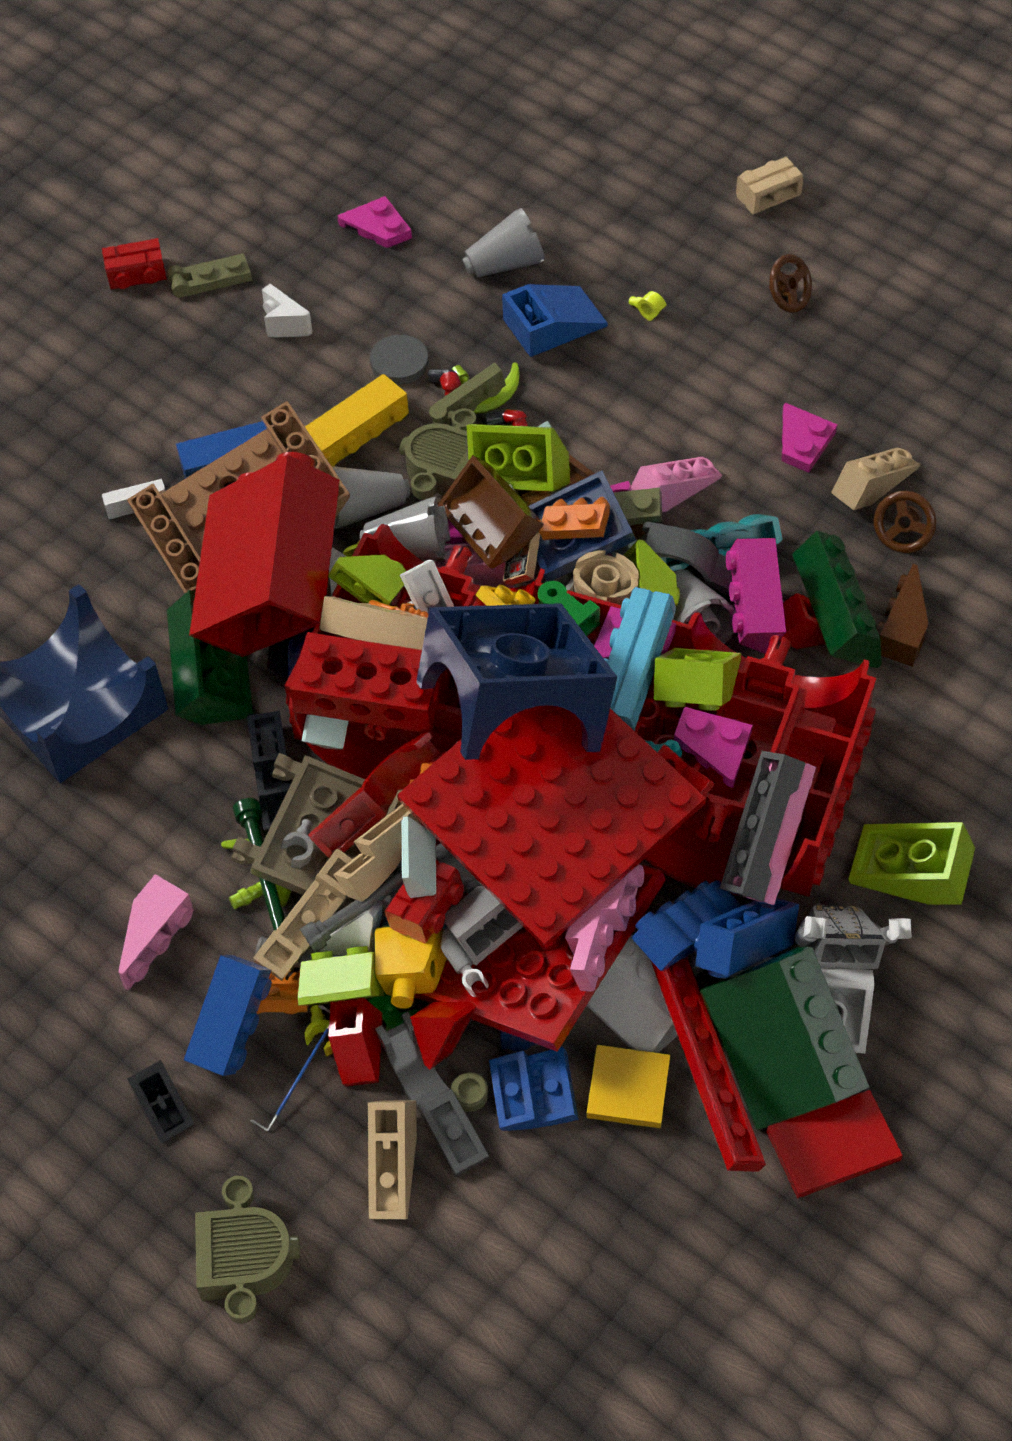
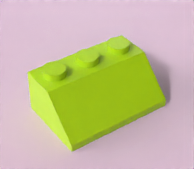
[466,424,570,492]

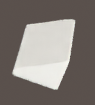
[102,479,166,519]

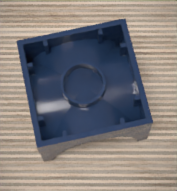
[0,584,169,783]
[416,603,617,760]

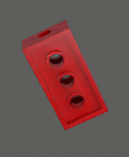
[290,632,445,733]

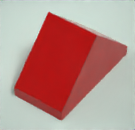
[410,1002,477,1070]

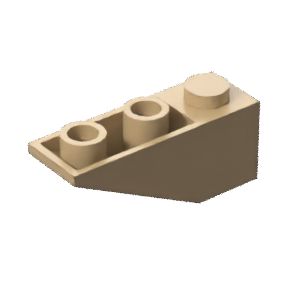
[831,448,920,510]

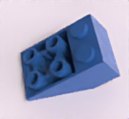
[502,284,608,357]

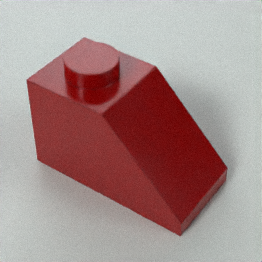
[779,593,826,649]

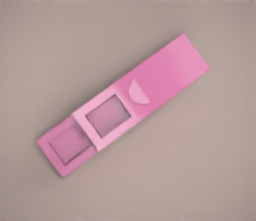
[565,864,644,991]

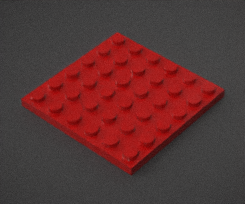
[397,706,706,949]
[414,864,666,1052]

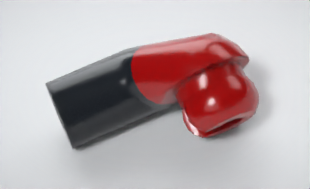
[428,368,461,396]
[484,409,528,427]

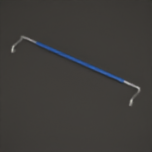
[250,1005,330,1131]

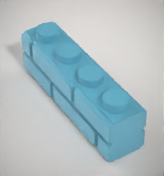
[604,587,676,731]

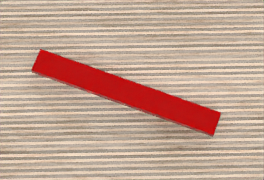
[643,913,766,1172]

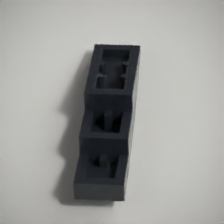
[247,710,292,837]

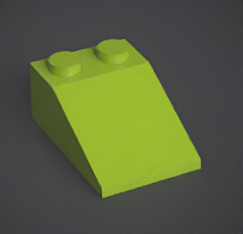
[848,822,975,905]

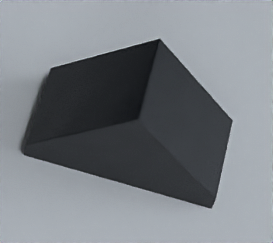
[127,1060,194,1143]

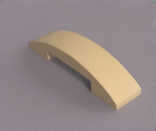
[252,849,352,981]

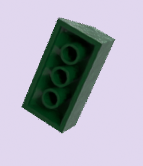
[792,530,882,668]
[167,590,253,725]

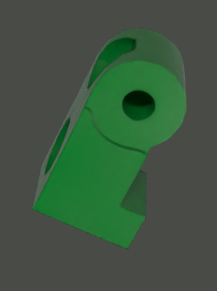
[538,581,600,636]

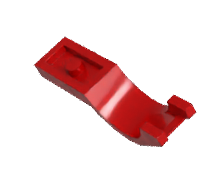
[308,730,446,858]

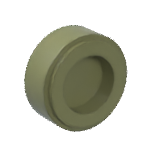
[451,1072,488,1112]

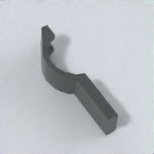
[642,522,732,596]
[375,1012,489,1177]

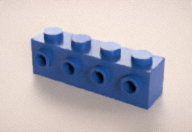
[694,898,799,978]

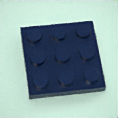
[528,470,636,582]

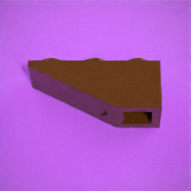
[877,564,928,667]

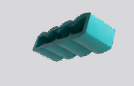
[660,514,783,572]

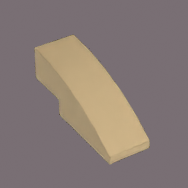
[334,804,421,902]

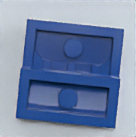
[489,1047,579,1131]

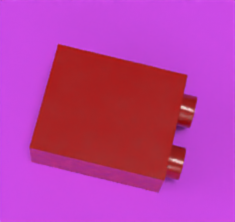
[189,452,340,657]

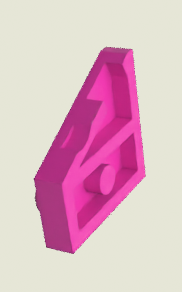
[674,707,753,787]

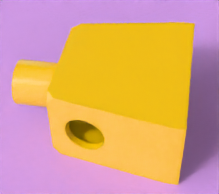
[375,927,447,1009]

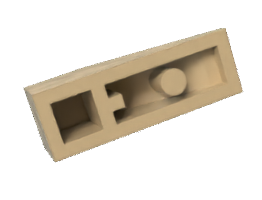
[368,1100,417,1219]

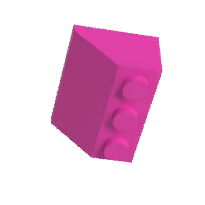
[726,538,786,653]

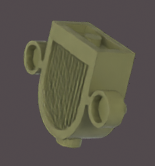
[399,408,476,500]
[195,1176,301,1324]

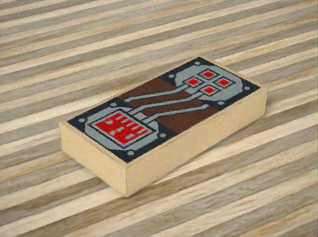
[503,519,542,586]

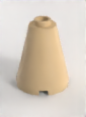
[573,550,639,605]

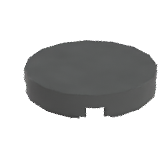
[370,335,429,385]

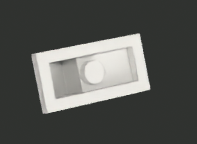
[262,284,313,337]
[400,560,454,613]

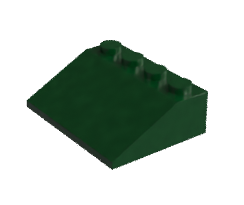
[700,947,869,1130]

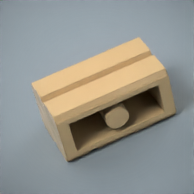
[736,156,803,215]

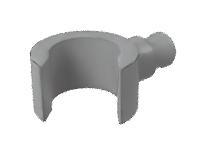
[281,819,313,868]

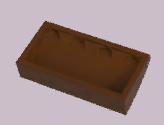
[438,455,544,569]

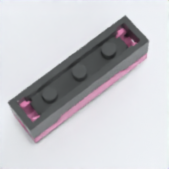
[720,751,816,905]

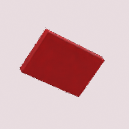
[766,1090,903,1199]

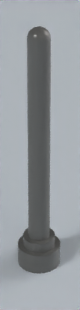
[300,843,450,953]

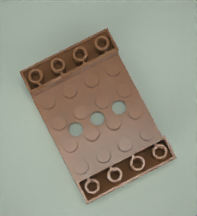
[126,401,350,593]

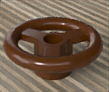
[769,254,812,313]
[874,491,937,553]

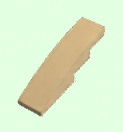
[320,596,427,650]

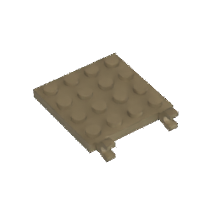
[231,753,392,926]

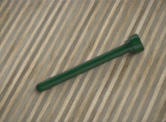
[233,798,285,931]

